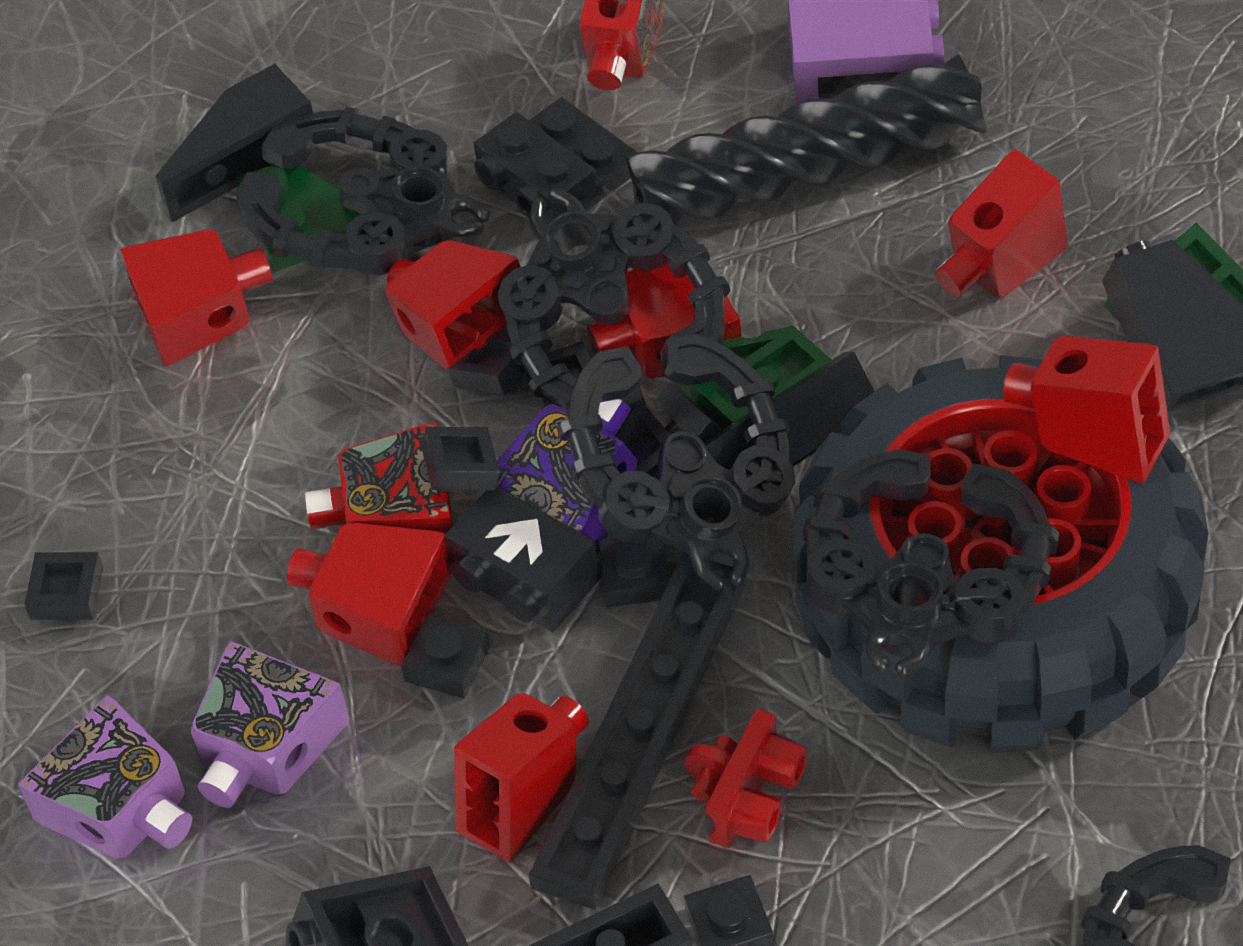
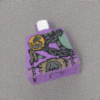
[191,641,349,808]
[18,695,192,859]

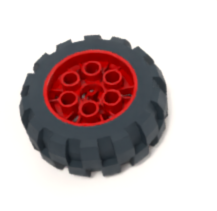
[792,355,1208,753]

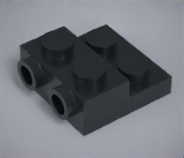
[473,97,637,222]
[286,866,468,946]

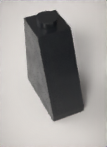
[1102,240,1243,413]

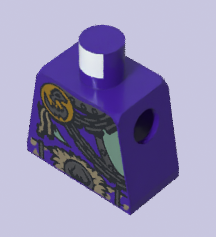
[496,399,637,555]

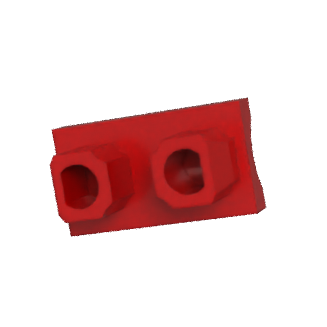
[684,708,807,849]

